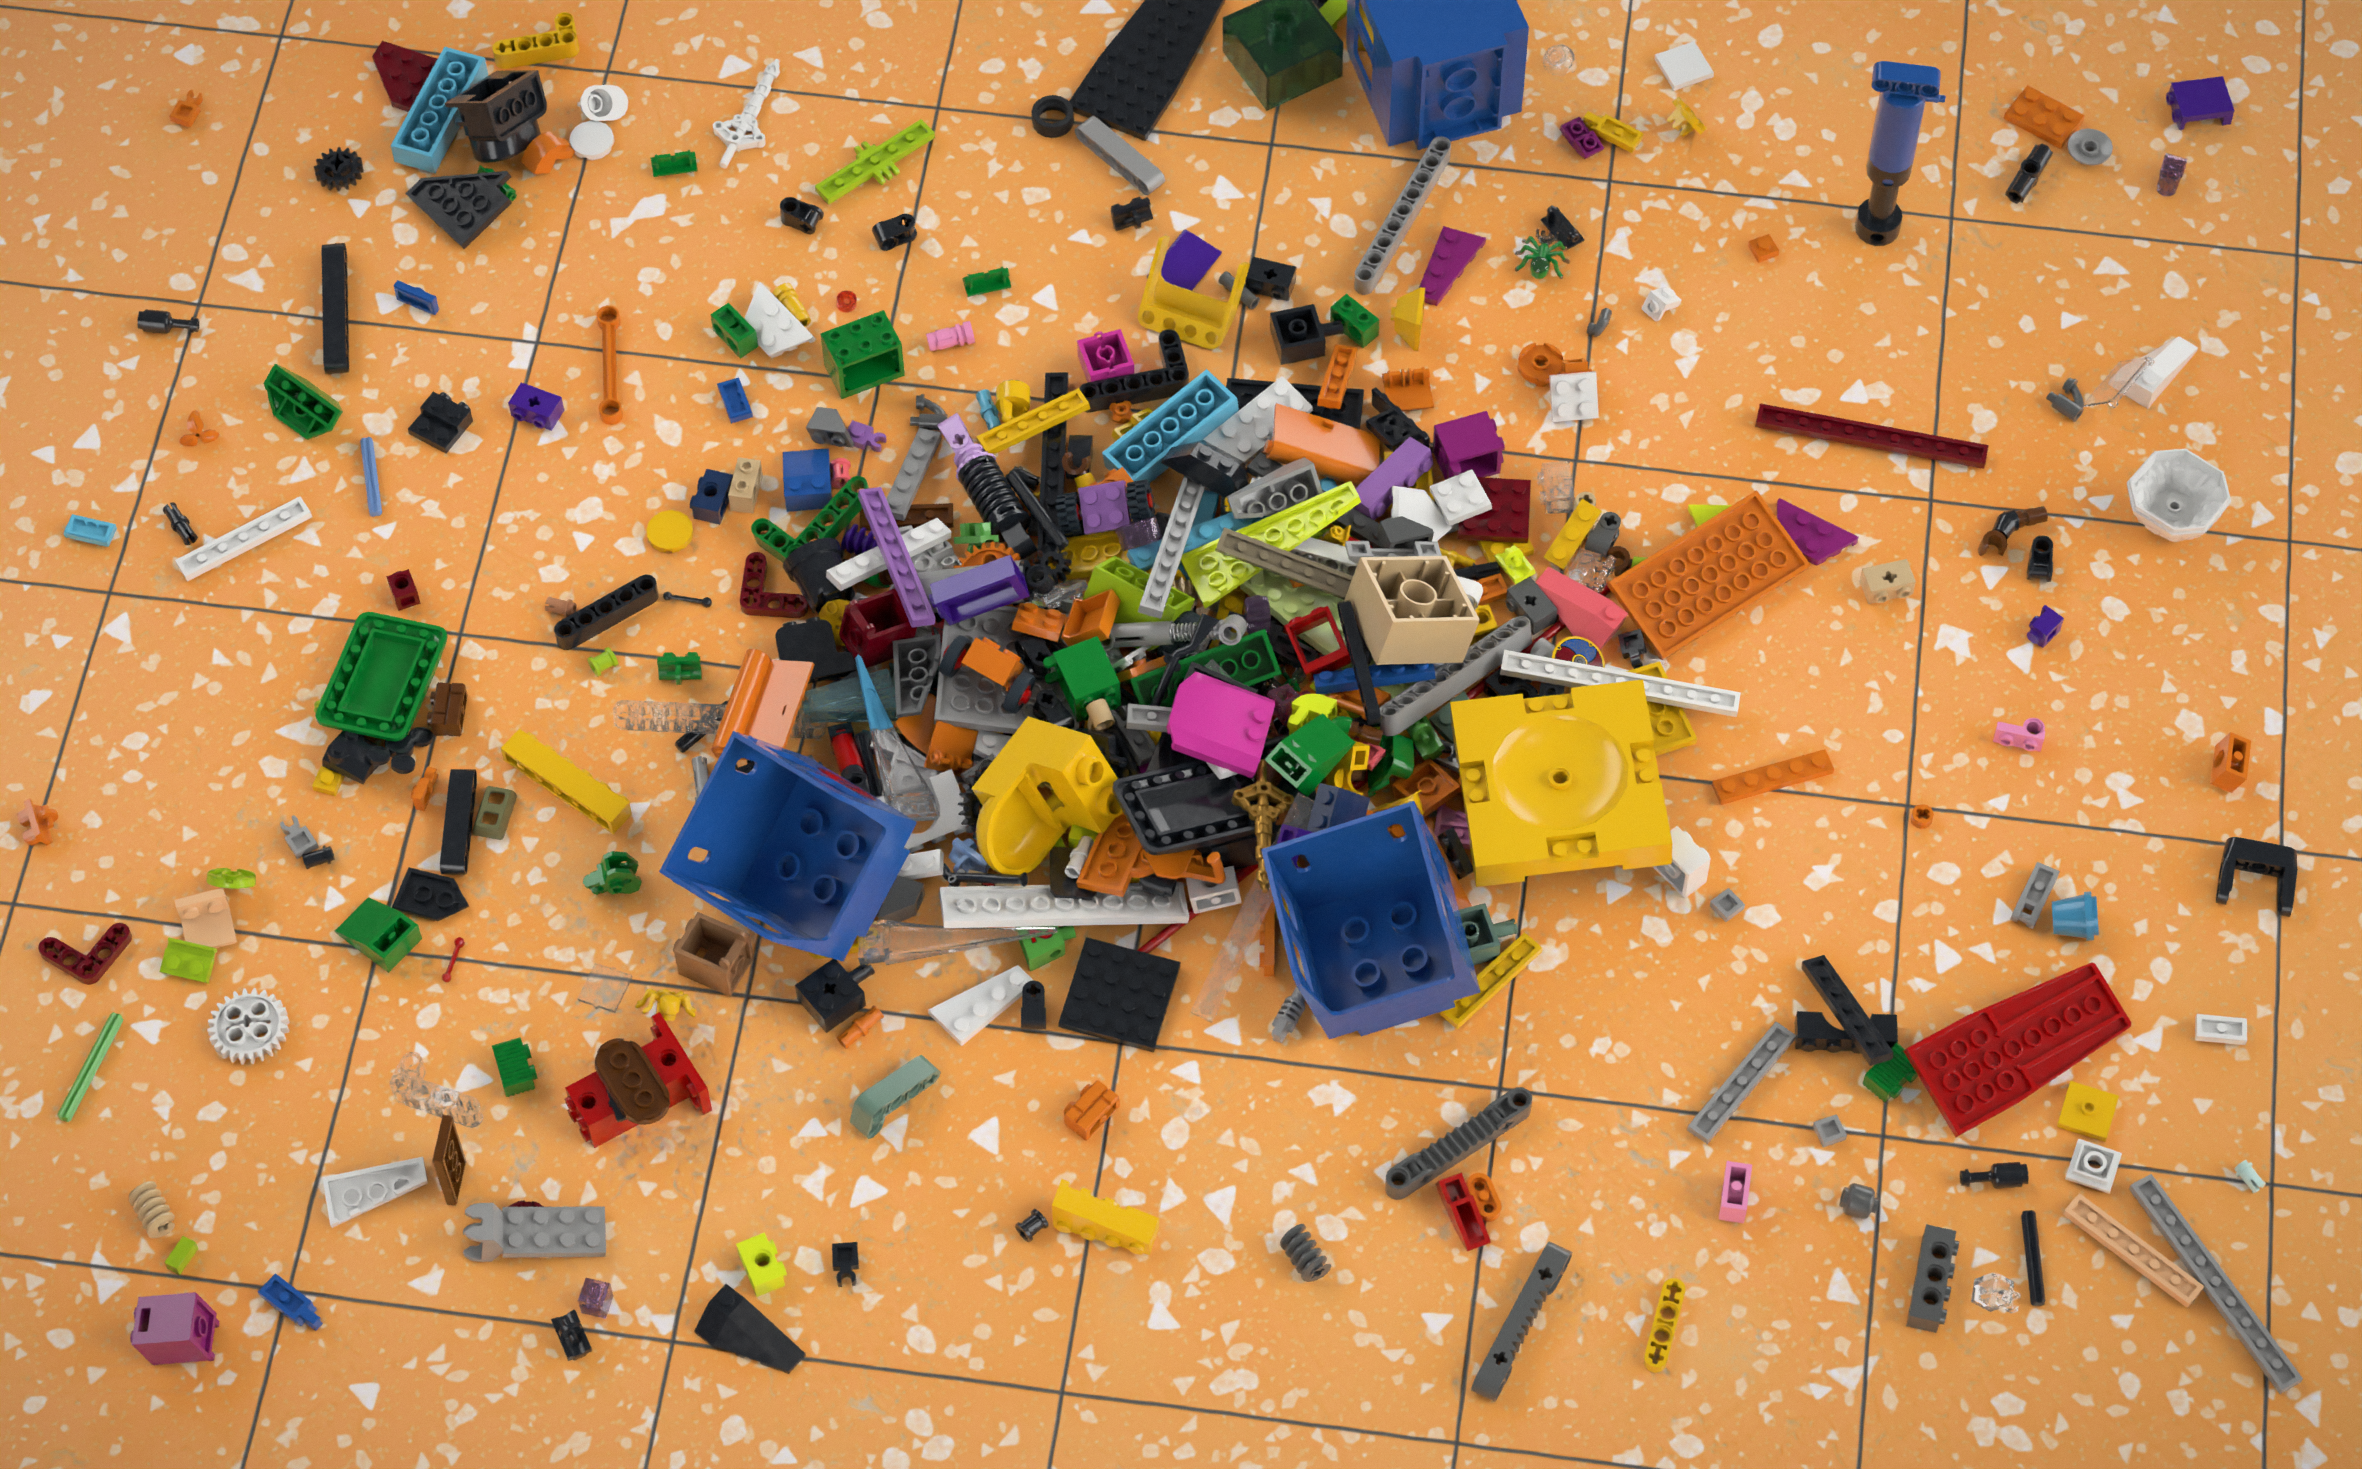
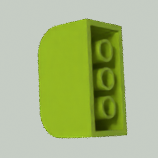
[1083,556,1195,651]

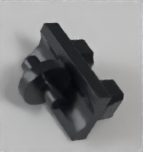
[1111,197,1153,231]
[551,1309,592,1361]

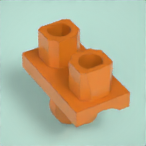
[16,798,59,846]

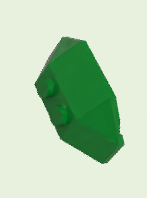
[264,364,343,440]

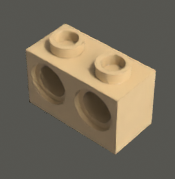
[728,457,763,514]

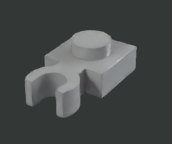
[280,815,319,859]

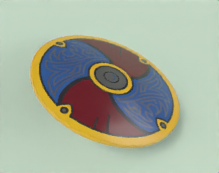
[1552,636,1605,688]

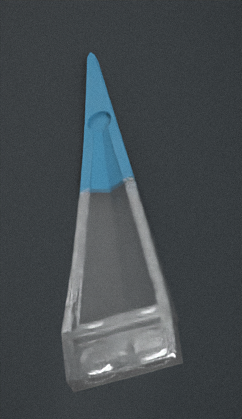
[855,654,940,821]

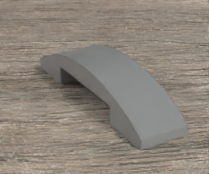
[1345,541,1442,564]

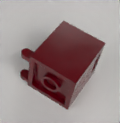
[839,589,917,668]

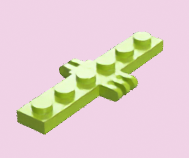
[815,119,935,205]

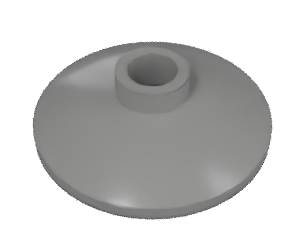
[2068,128,2113,165]

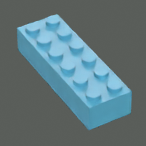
[390,46,488,173]
[1102,369,1239,483]

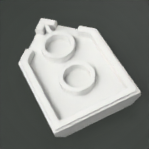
[1391,486,1454,542]

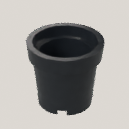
[783,538,855,615]

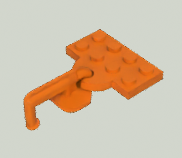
[1076,812,1226,897]

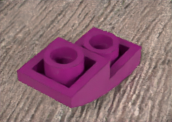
[1560,116,1604,159]

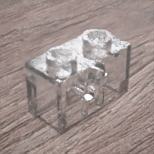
[1537,461,1575,514]

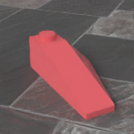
[1535,567,1628,651]

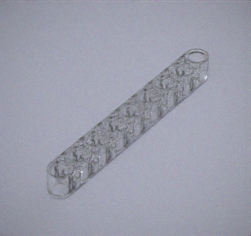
[613,700,827,739]

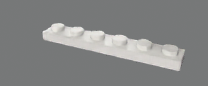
[175,496,312,581]
[826,518,952,591]

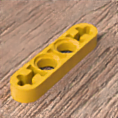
[1644,1278,1686,1373]

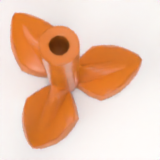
[180,410,220,446]

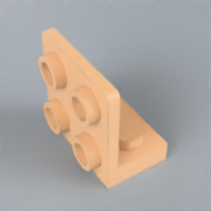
[175,888,237,948]

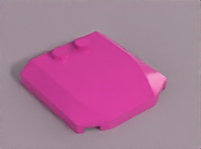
[1166,672,1275,778]

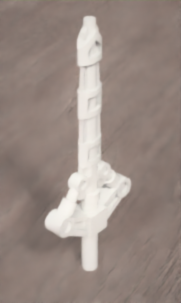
[713,59,780,169]

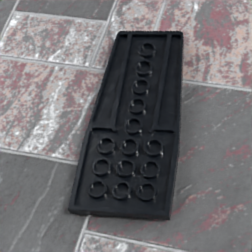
[1069,0,1225,141]

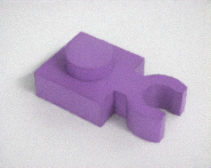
[848,420,887,452]

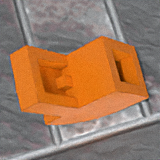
[521,131,575,174]

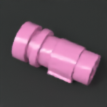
[926,321,975,351]

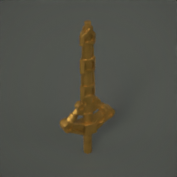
[1231,760,1294,893]

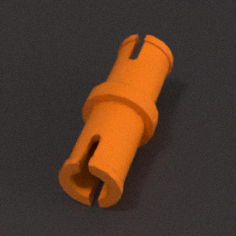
[836,1005,884,1050]

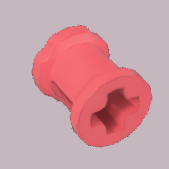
[830,458,851,489]

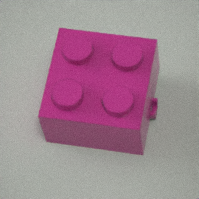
[1077,329,1135,382]

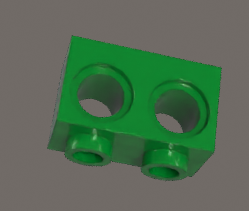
[1330,294,1379,348]
[710,302,758,359]

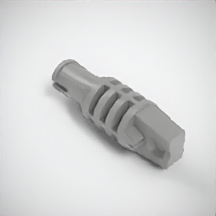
[1271,986,1305,1043]

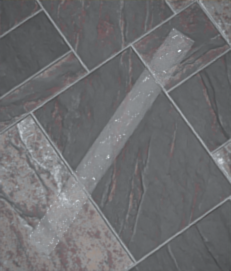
[1190,793,1314,1023]

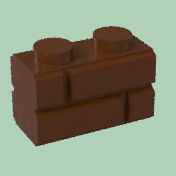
[427,682,468,737]

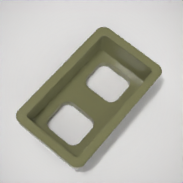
[472,786,517,840]

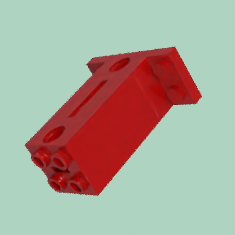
[564,1012,712,1148]

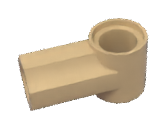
[1086,699,1115,732]

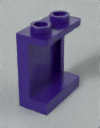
[2166,76,2235,130]

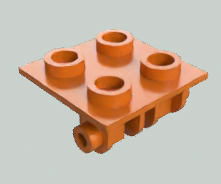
[1382,367,1434,411]
[924,721,979,778]

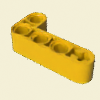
[492,12,579,69]

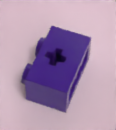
[508,382,564,431]

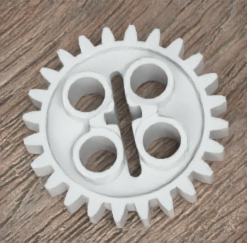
[207,988,290,1065]

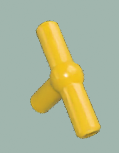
[1439,547,1476,568]

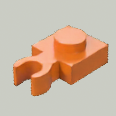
[169,90,203,127]
[411,766,439,812]

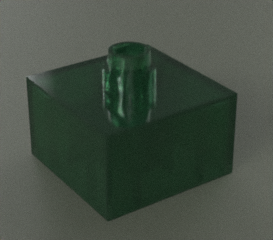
[1223,0,1343,111]

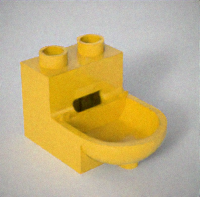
[971,716,1123,874]

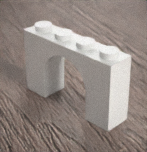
[878,769,968,853]

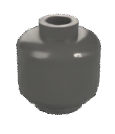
[1839,1183,1879,1219]

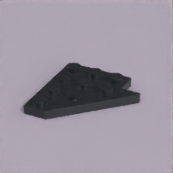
[405,171,512,249]

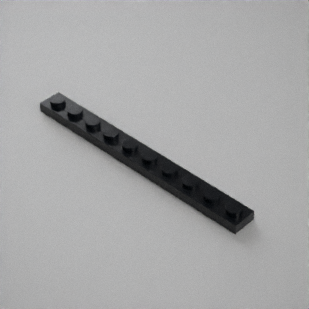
[1037,372,1069,558]

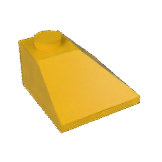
[1390,287,1425,351]

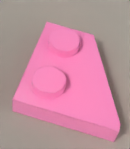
[1434,803,1470,849]

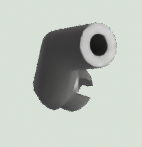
[1587,308,1612,337]

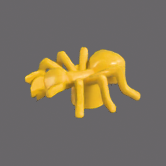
[635,988,696,1021]

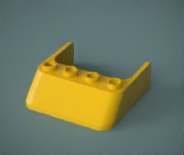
[1137,235,1250,349]

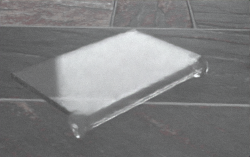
[2084,357,2155,408]

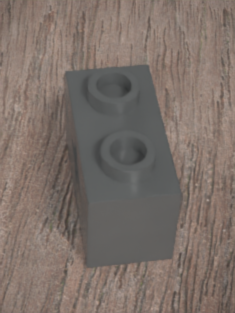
[1505,577,1558,635]

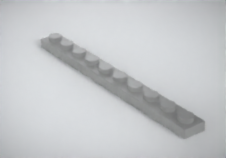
[1138,476,1205,619]
[2129,1173,2303,1394]

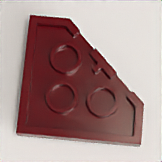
[372,40,437,112]

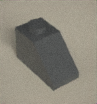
[1377,516,1434,549]

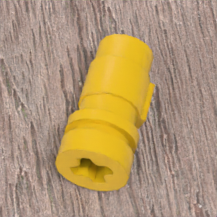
[772,283,811,327]

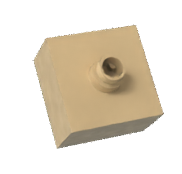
[1344,556,1480,665]

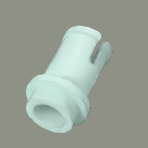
[2234,1160,2266,1194]

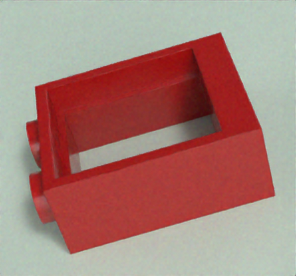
[1284,606,1351,682]

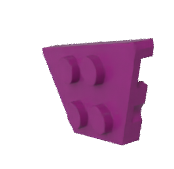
[1777,498,1859,566]

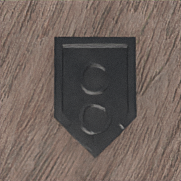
[392,867,469,922]

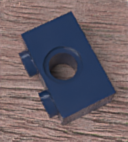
[690,469,733,525]

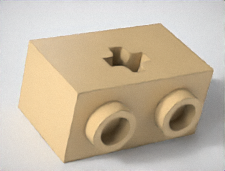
[1859,559,1916,604]

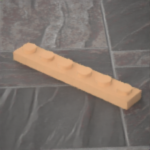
[2063,1193,2204,1308]

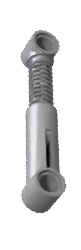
[1101,614,1247,651]

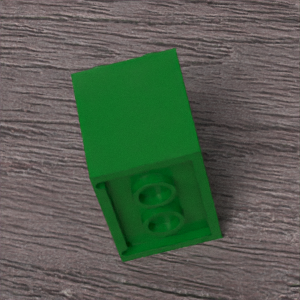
[820,310,905,399]

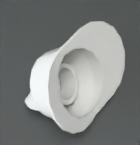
[577,85,628,121]

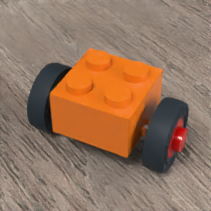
[939,635,1036,714]

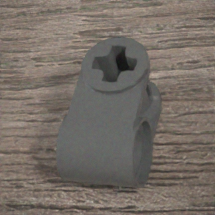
[1585,512,1621,559]

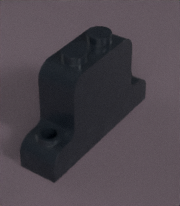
[775,617,857,684]

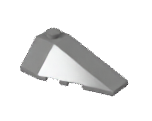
[1227,457,1323,519]

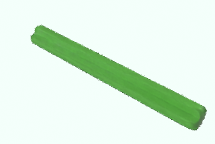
[57,1012,123,1122]

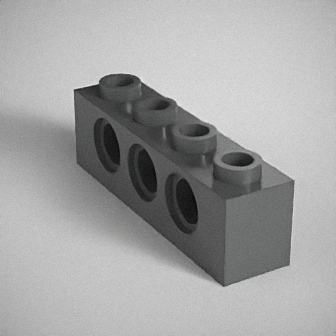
[1906,1224,1959,1333]

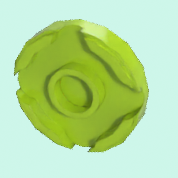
[206,868,256,889]

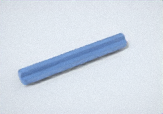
[360,437,382,517]

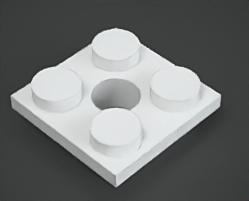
[2065,1139,2122,1194]

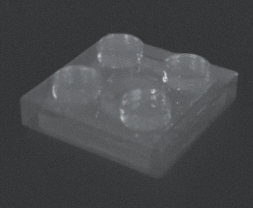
[1031,579,1089,609]

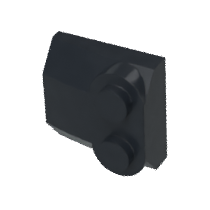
[322,731,379,784]

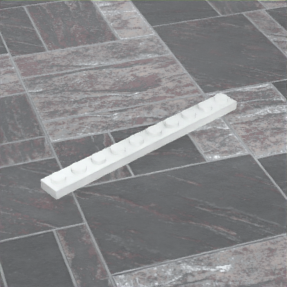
[1500,650,1741,717]

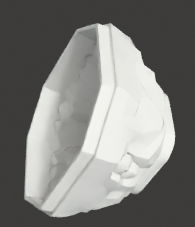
[2127,448,2231,542]

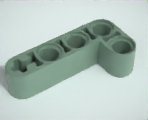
[850,1055,941,1139]

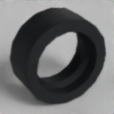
[1031,95,1074,138]

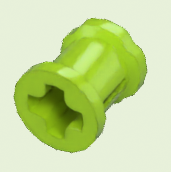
[587,647,619,677]

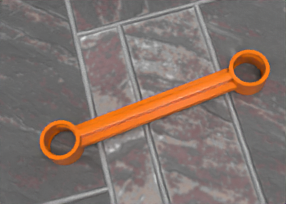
[597,305,623,425]

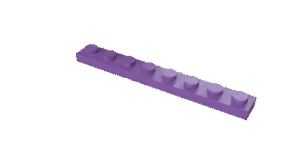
[858,487,936,627]

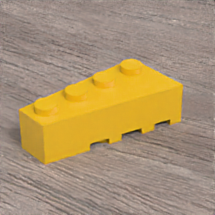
[1052,1179,1159,1255]

